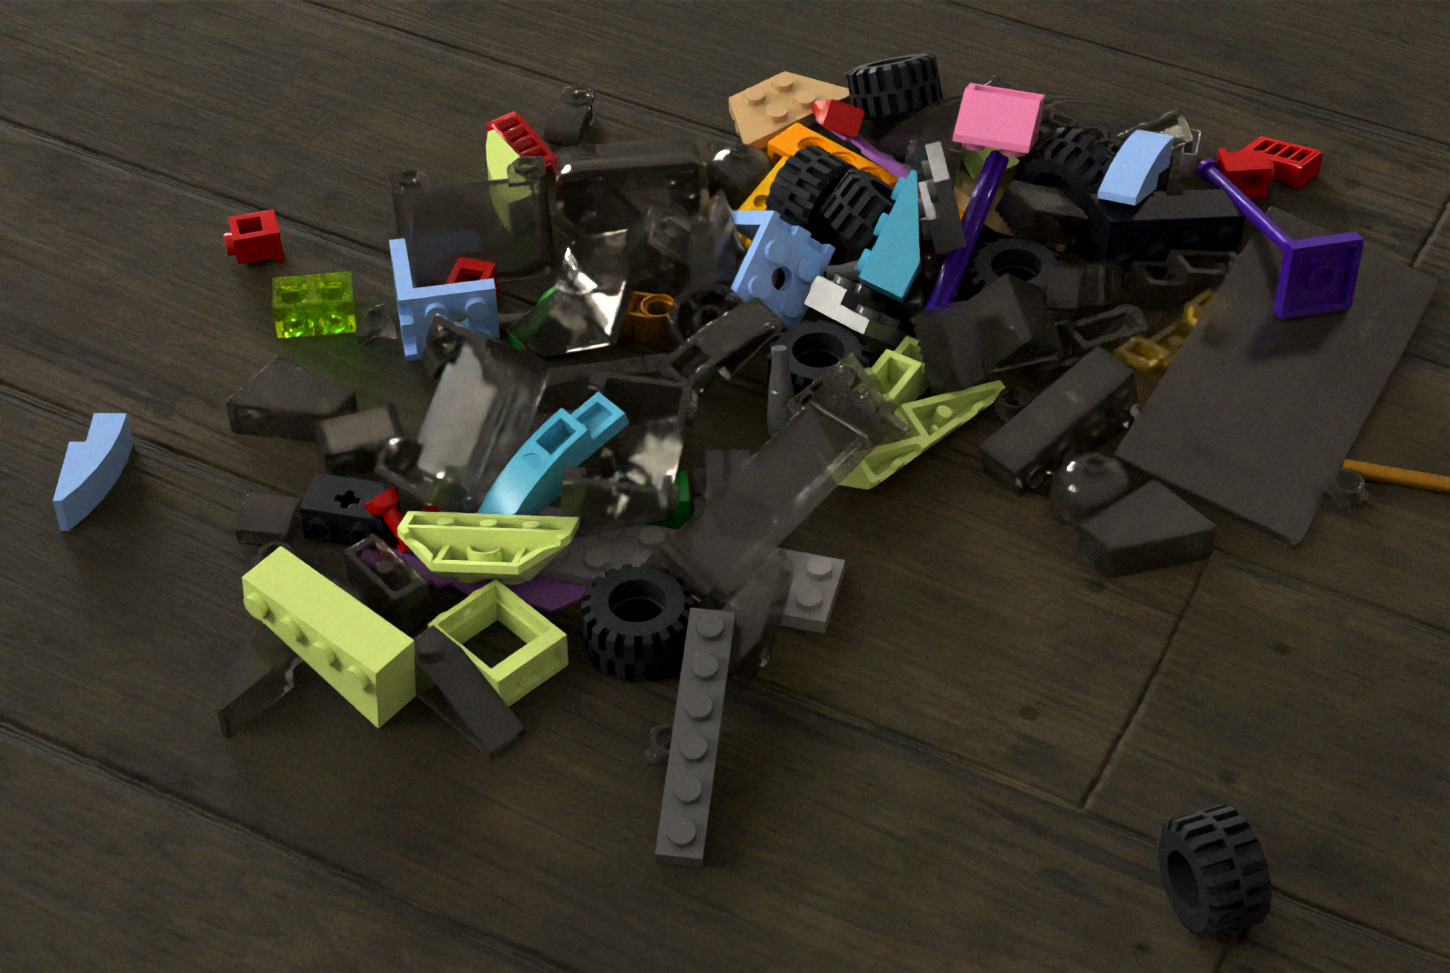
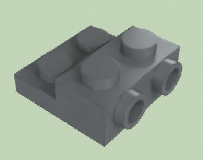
[918,141,967,255]
[804,274,912,347]

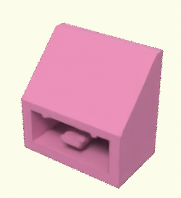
[952,83,1045,157]

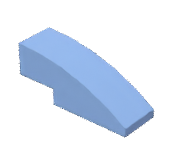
[1097,129,1174,206]
[53,413,134,531]

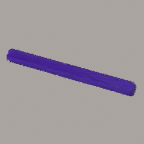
[923,150,1009,325]

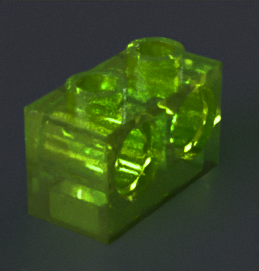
[273,271,357,338]

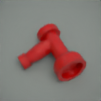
[364,486,441,553]

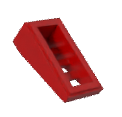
[811,99,865,138]
[486,111,560,180]
[1239,136,1323,190]

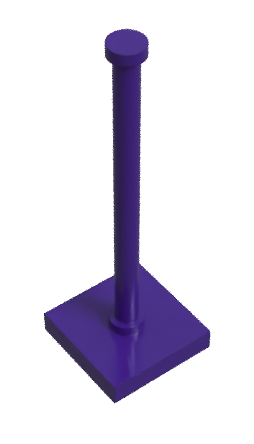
[1196,158,1364,319]

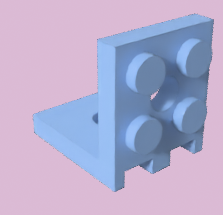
[725,211,836,329]
[389,238,501,361]

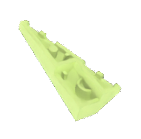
[817,380,1007,490]

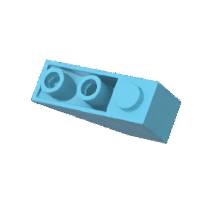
[855,169,920,304]

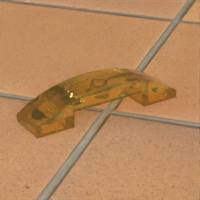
[1114,289,1241,376]

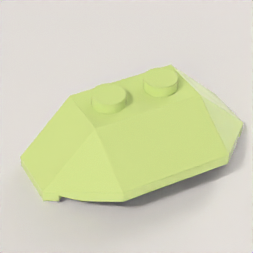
[397,511,579,585]

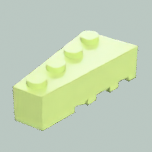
[242,546,416,729]

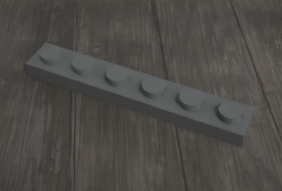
[655,608,735,868]

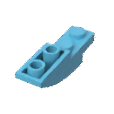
[477,392,629,516]

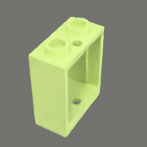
[427,579,569,712]

